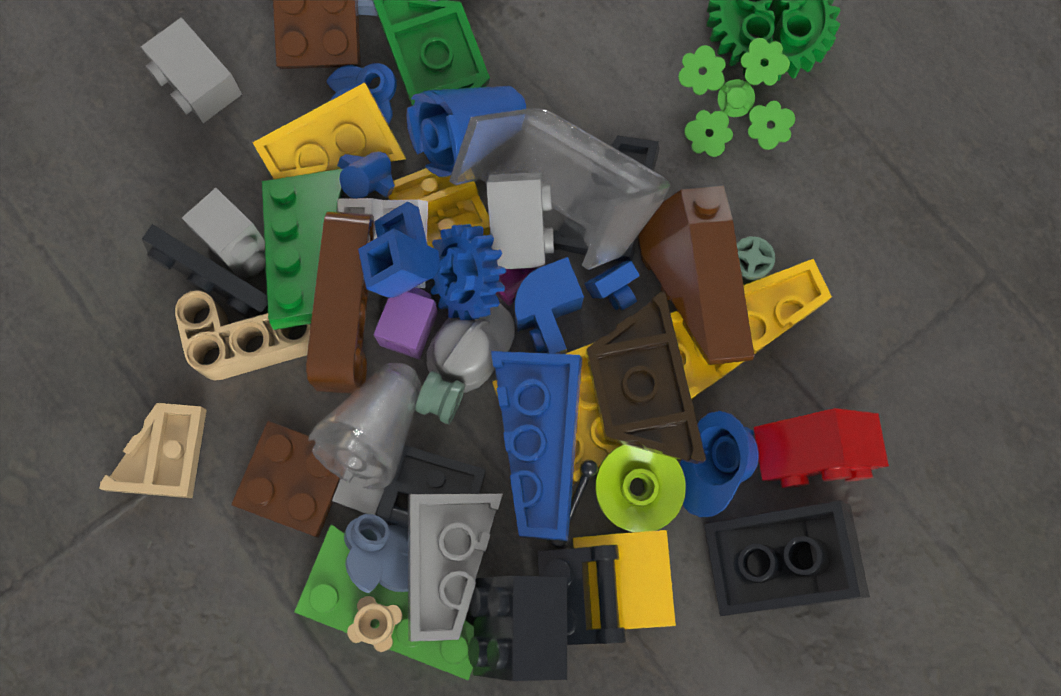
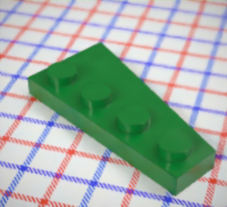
[262,169,343,330]

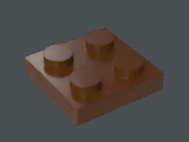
[273,0,361,69]
[231,421,353,538]

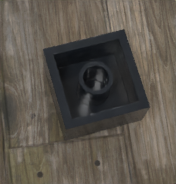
[468,576,567,681]

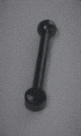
[550,460,598,548]

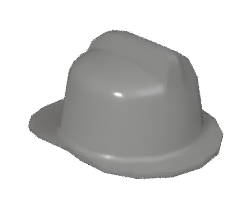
[427,303,515,393]

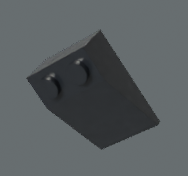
[704,500,870,616]

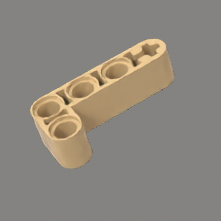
[175,290,311,380]

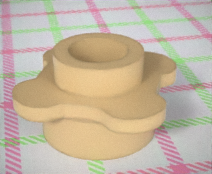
[347,596,403,652]

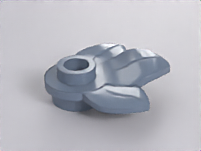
[344,514,408,593]

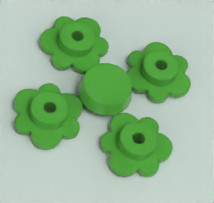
[678,38,795,157]

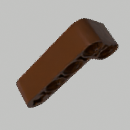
[306,211,375,394]

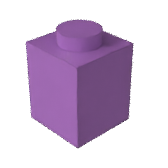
[374,287,438,360]

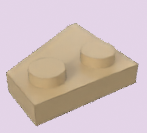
[99,403,207,498]

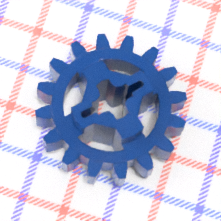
[431,224,506,320]

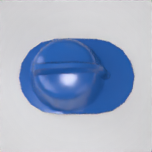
[680,411,759,517]

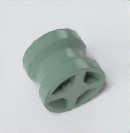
[737,236,775,285]
[415,371,466,425]

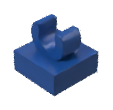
[584,261,640,311]

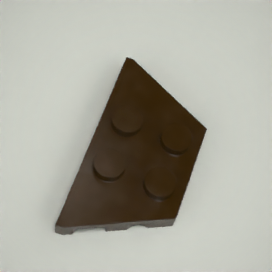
[586,292,706,464]

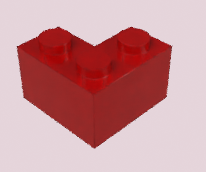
[753,408,889,488]

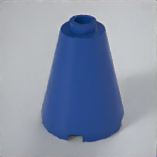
[406,86,526,177]

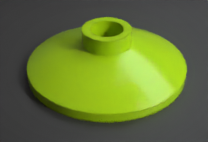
[595,444,686,532]

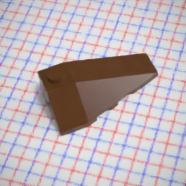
[637,185,755,365]

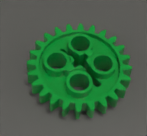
[706,0,841,81]

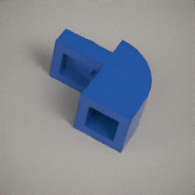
[358,202,440,298]
[515,257,584,354]

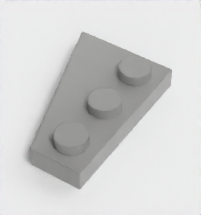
[408,494,503,642]

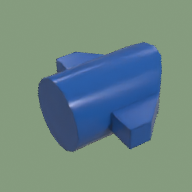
[337,152,395,199]

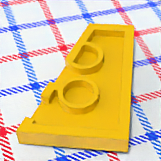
[252,82,406,179]

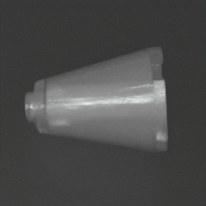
[309,363,422,490]

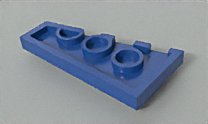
[491,351,582,541]

